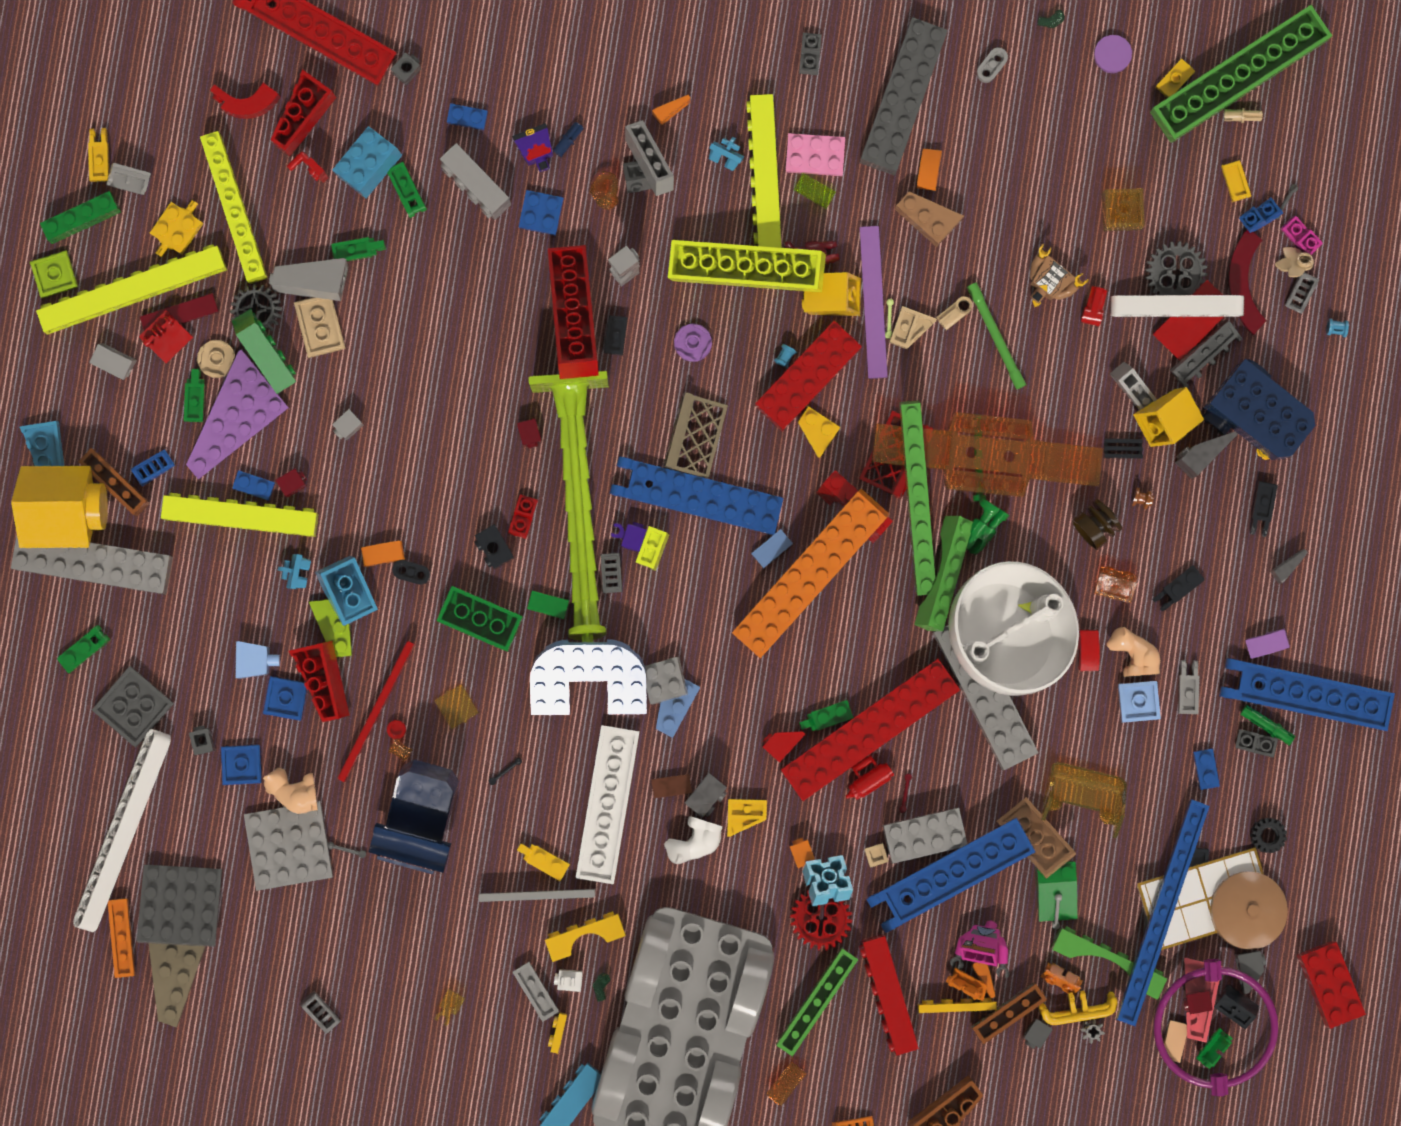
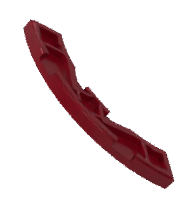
[1228,230,1267,335]

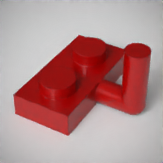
[286,152,328,183]

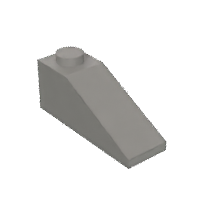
[1110,362,1157,410]

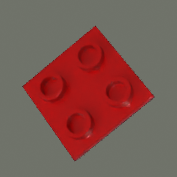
[139,310,193,363]

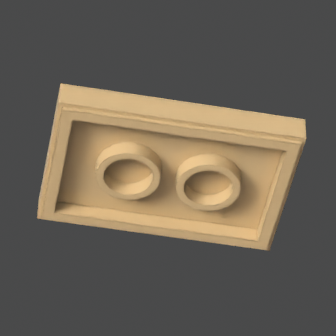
[294,297,346,358]

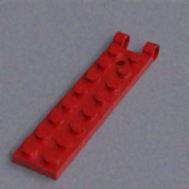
[232,0,397,86]

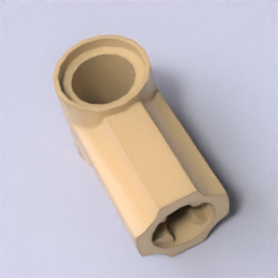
[936,297,973,331]

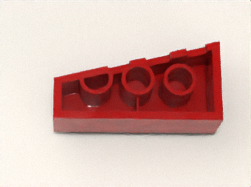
[270,69,337,157]
[289,641,350,722]

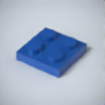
[519,190,564,236]

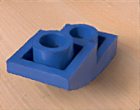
[1239,197,1283,233]

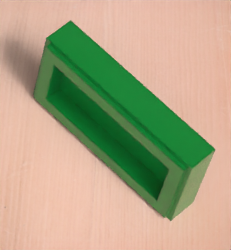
[527,591,569,619]

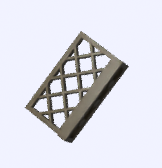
[663,392,728,479]

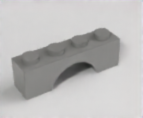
[608,246,640,287]

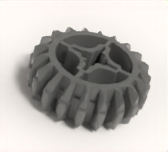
[230,284,282,332]

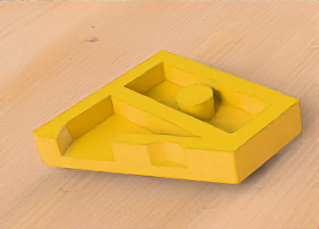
[798,406,840,458]
[727,799,767,837]

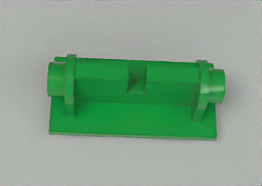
[1196,1028,1233,1069]

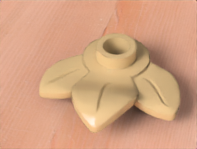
[1275,247,1314,277]

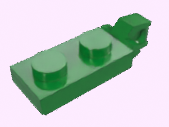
[331,237,386,262]
[184,369,205,423]
[799,700,853,731]

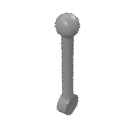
[1052,894,1062,929]

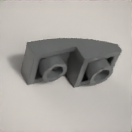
[799,33,822,75]
[1235,729,1279,758]

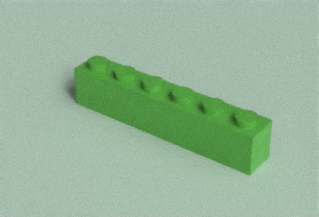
[776,947,858,1057]

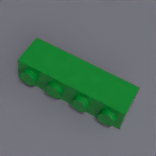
[40,191,121,244]

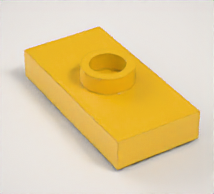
[1155,58,1195,98]

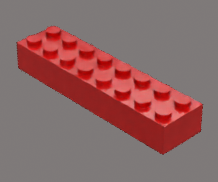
[548,245,599,379]

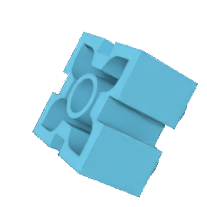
[802,855,853,906]

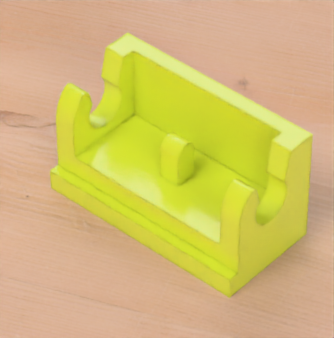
[636,526,669,571]

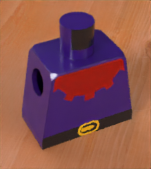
[512,123,553,172]

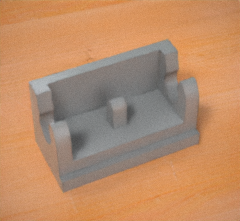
[106,163,151,195]
[89,343,137,380]

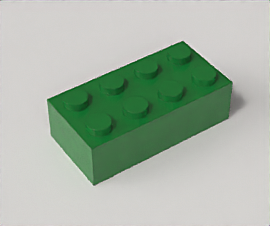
[437,586,524,652]

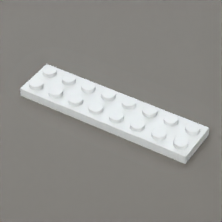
[576,725,639,884]

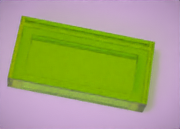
[794,173,836,209]

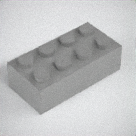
[440,143,511,220]
[882,808,967,864]

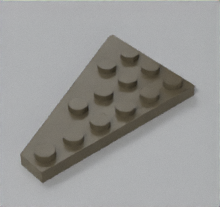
[149,943,206,1027]

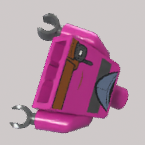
[950,921,1009,978]

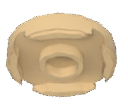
[197,340,236,378]

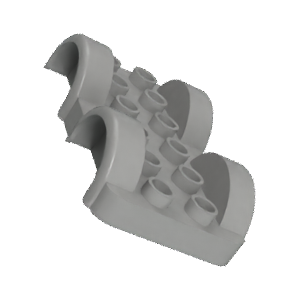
[591,907,775,1126]

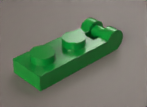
[387,162,427,218]
[57,625,111,674]

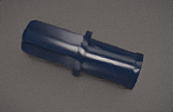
[552,122,584,158]

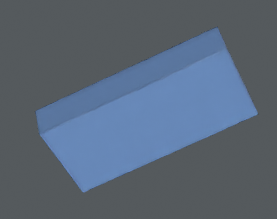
[751,529,793,569]

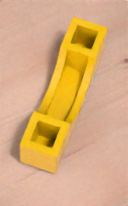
[545,911,626,962]

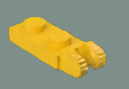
[88,128,109,182]

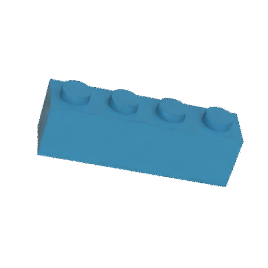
[539,1062,601,1126]

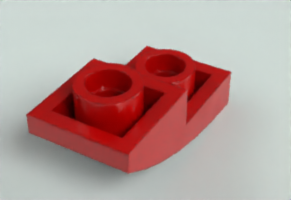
[508,494,538,539]
[1078,630,1100,671]

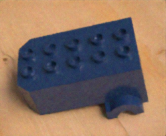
[1202,359,1315,460]
[368,759,459,874]

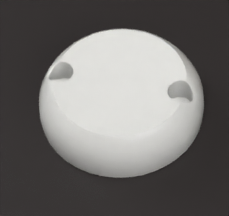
[949,561,1079,696]

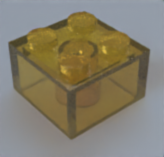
[1102,188,1145,231]

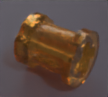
[388,739,413,763]

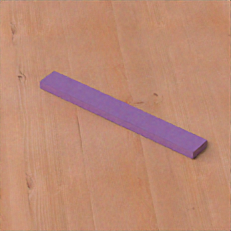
[859,226,887,379]

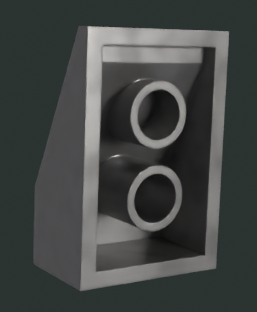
[1175,432,1238,479]

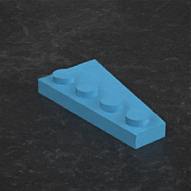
[20,421,64,466]

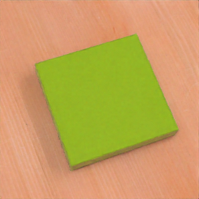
[30,251,78,299]

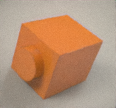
[789,838,815,868]

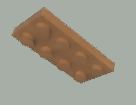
[997,797,1076,879]

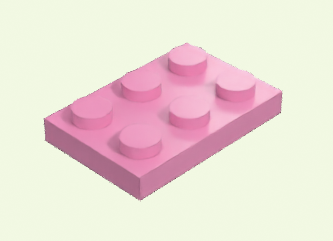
[786,133,845,176]

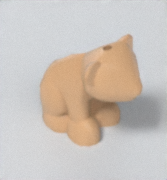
[1106,627,1161,677]
[263,768,318,814]

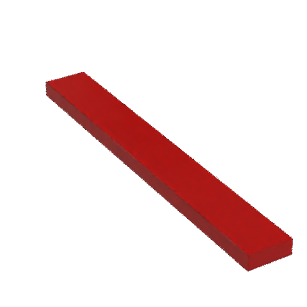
[338,641,416,782]

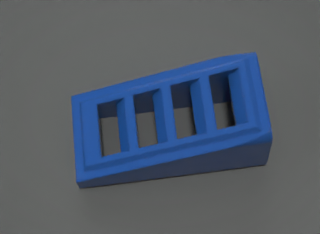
[131,449,176,486]

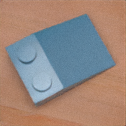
[315,556,378,626]

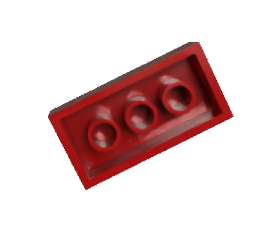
[1297,941,1366,1029]

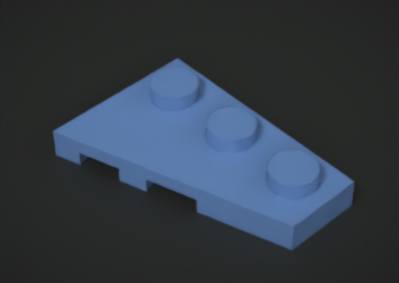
[656,679,700,738]

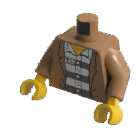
[1030,243,1088,304]

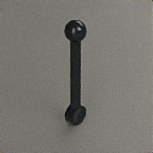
[489,757,522,785]

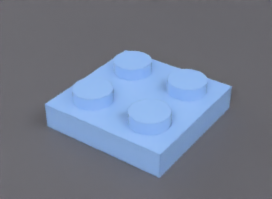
[1118,681,1161,723]

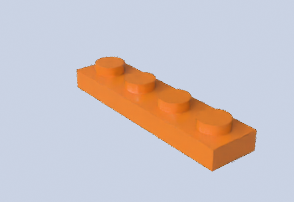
[108,898,135,978]

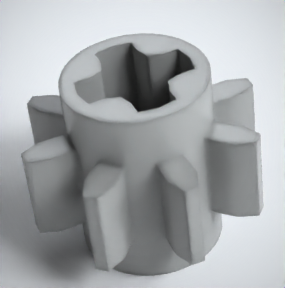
[1080,1019,1105,1044]

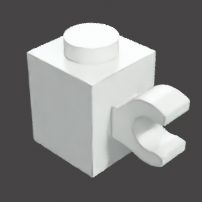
[554,969,583,992]

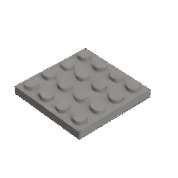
[244,801,333,891]

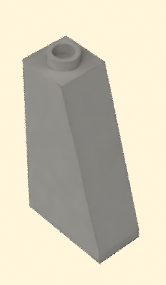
[269,258,349,301]

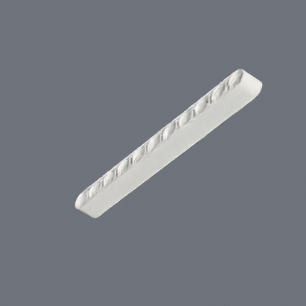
[73,729,171,932]

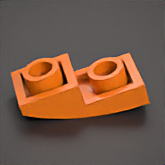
[917,149,942,191]
[361,541,405,567]

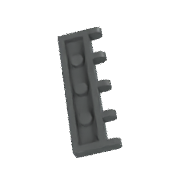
[1170,319,1242,388]

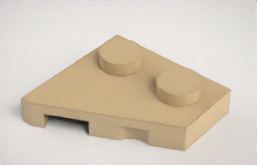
[889,306,937,349]

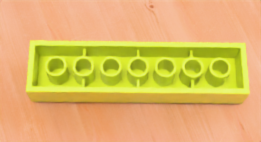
[668,240,826,292]

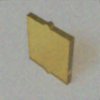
[434,684,479,729]

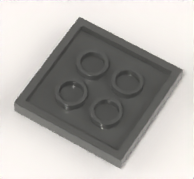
[92,666,175,748]

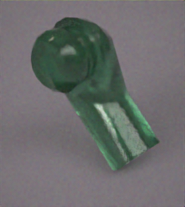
[1037,10,1065,28]
[593,973,610,1002]

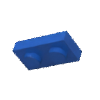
[447,103,488,130]
[232,470,276,501]
[1193,749,1220,790]

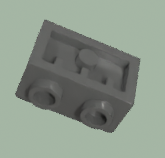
[623,161,652,193]

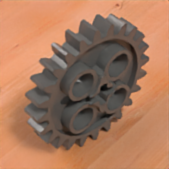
[1145,241,1208,296]

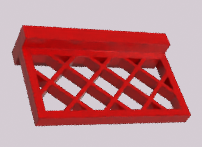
[859,411,934,500]

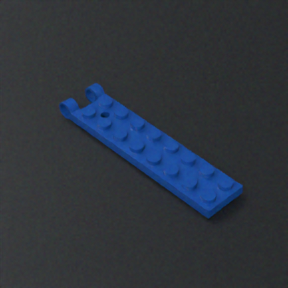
[609,457,784,535]
[1219,658,1395,731]
[866,817,1036,933]

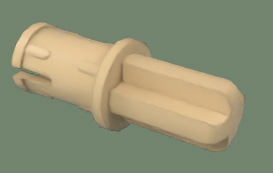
[1224,108,1263,123]

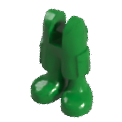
[966,497,1009,555]

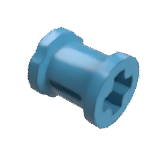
[1326,318,1349,338]
[774,344,797,369]

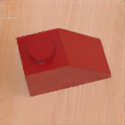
[762,732,805,763]

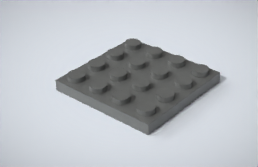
[137,865,222,947]

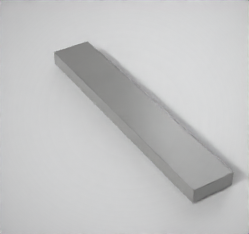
[478,889,596,902]

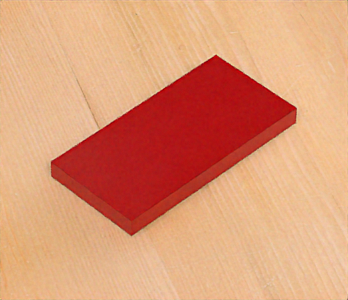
[1153,280,1223,361]

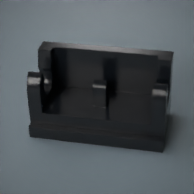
[1214,984,1259,1030]

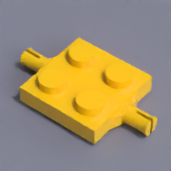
[150,200,203,257]

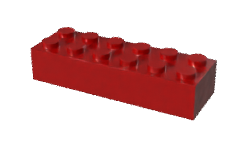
[755,321,862,432]
[859,934,919,1056]

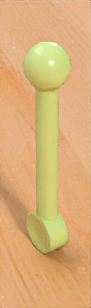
[885,299,894,338]

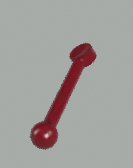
[899,774,912,814]

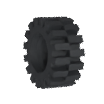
[1250,818,1287,853]

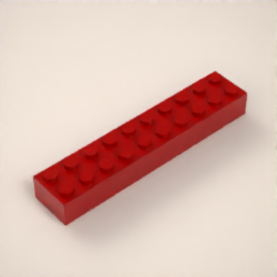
[780,659,960,801]

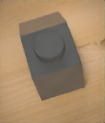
[1234,950,1266,994]

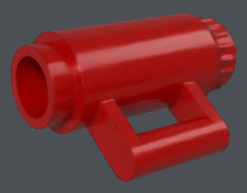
[846,755,894,800]

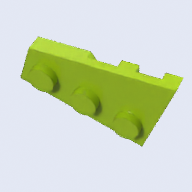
[309,600,352,657]

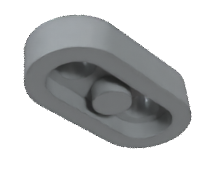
[977,48,1008,83]

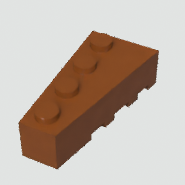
[907,1076,984,1126]

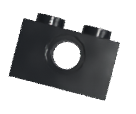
[474,524,515,570]

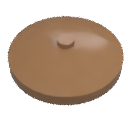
[1210,872,1288,949]

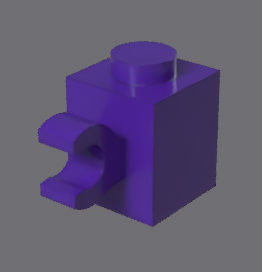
[611,522,647,552]

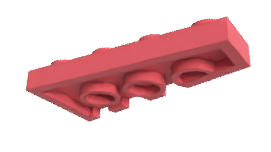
[1184,957,1223,1042]

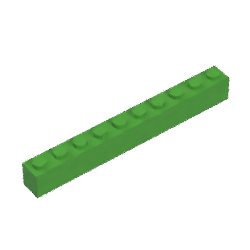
[899,400,936,596]

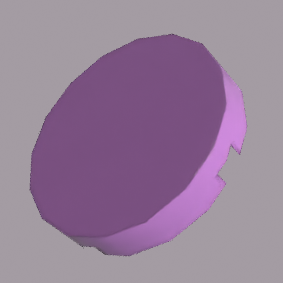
[1094,35,1132,73]
[674,324,712,362]

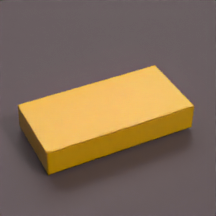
[1221,160,1251,203]

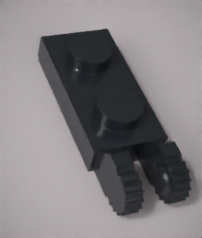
[1249,481,1278,537]
[1152,565,1205,612]

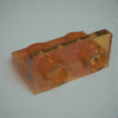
[1094,566,1138,603]

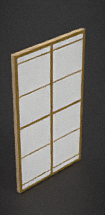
[1137,847,1264,950]

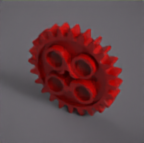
[790,890,853,951]

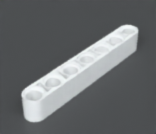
[1110,295,1244,317]

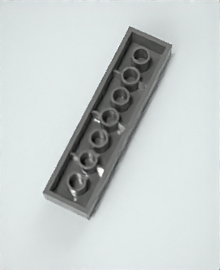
[860,17,948,176]

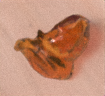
[589,171,619,210]

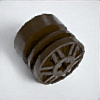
[1071,499,1123,550]

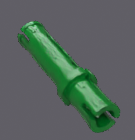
[1240,704,1296,746]

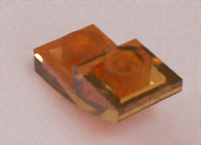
[766,1062,807,1106]

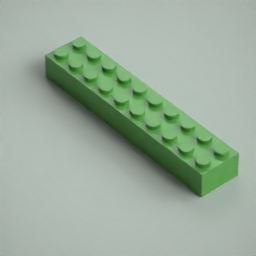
[1150,5,1332,143]

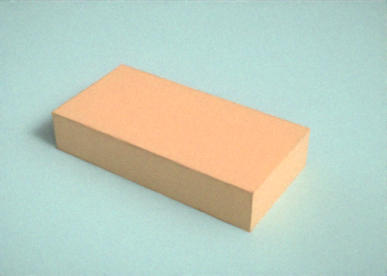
[1160,1020,1187,1063]

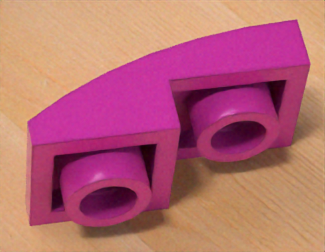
[1280,216,1323,255]

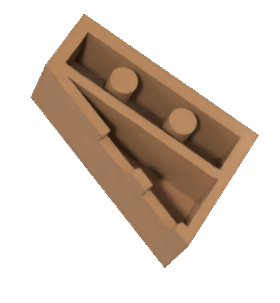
[895,192,964,247]

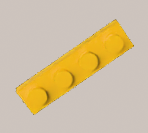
[917,997,997,1013]

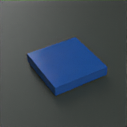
[263,676,307,721]
[221,745,262,785]

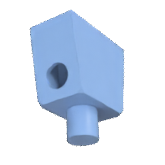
[236,641,280,679]

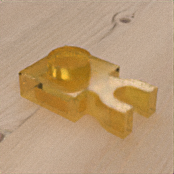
[435,989,466,1026]

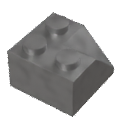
[685,773,727,818]

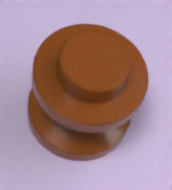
[1131,487,1154,510]

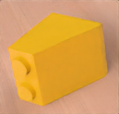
[802,272,861,316]
[1133,387,1204,447]

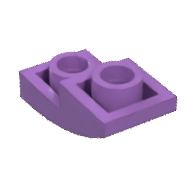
[1245,629,1290,659]

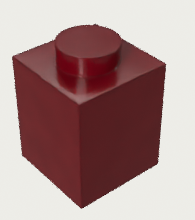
[517,418,542,449]
[276,468,307,498]

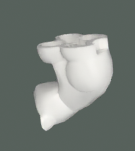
[664,816,722,864]

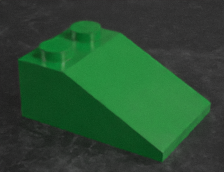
[1034,861,1077,922]

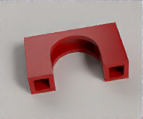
[816,470,893,543]

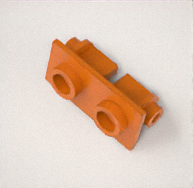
[1040,962,1083,995]
[946,967,988,1001]

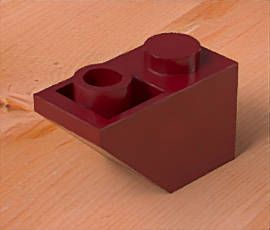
[1183,990,1213,1015]

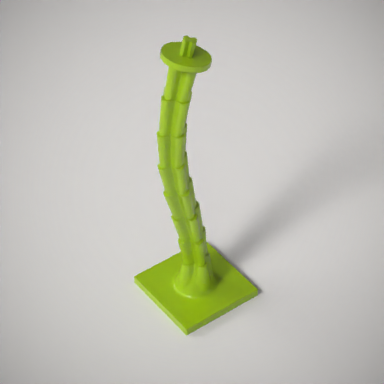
[529,371,609,642]

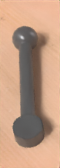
[1276,184,1298,219]
[327,842,366,858]

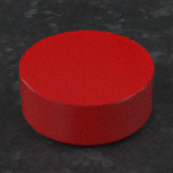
[387,720,406,739]

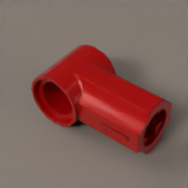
[1080,286,1107,327]

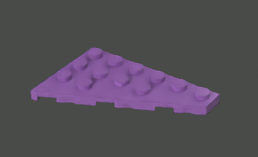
[186,349,289,480]

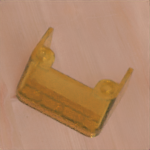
[1041,762,1127,838]

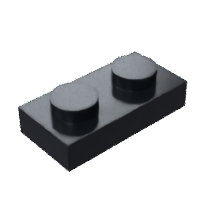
[604,315,628,356]

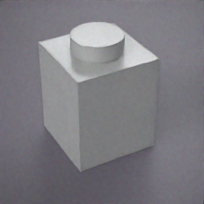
[332,409,364,440]

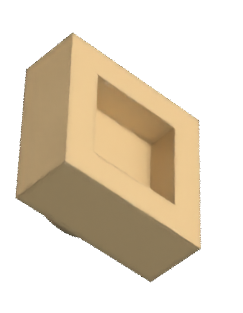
[864,843,889,867]

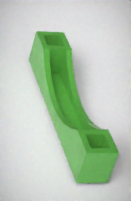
[914,516,973,632]
[1050,926,1167,1000]

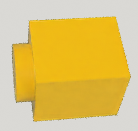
[11,466,108,548]

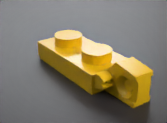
[517,843,570,881]

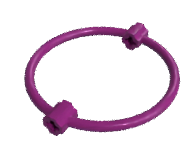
[1154,959,1278,1096]

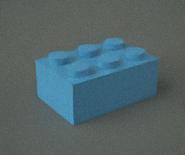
[332,126,402,199]

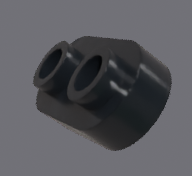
[392,560,431,585]

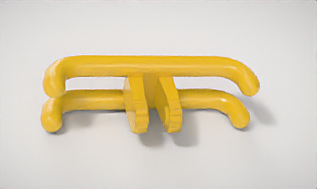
[1039,990,1118,1025]

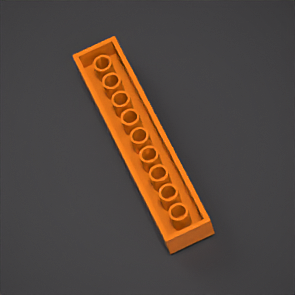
[732,489,890,658]

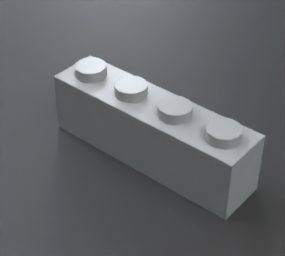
[625,120,674,196]

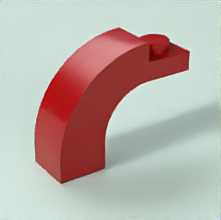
[210,83,281,119]

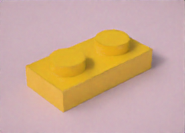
[548,1012,567,1054]

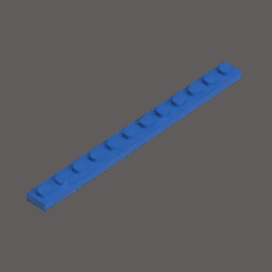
[1115,799,1210,1026]

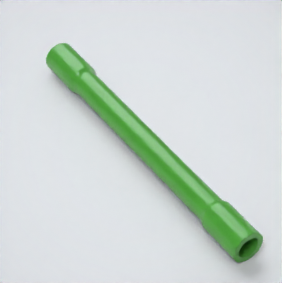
[967,282,1026,390]

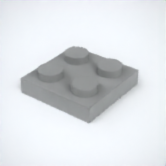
[645,657,688,705]

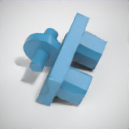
[708,136,745,171]
[277,554,311,589]

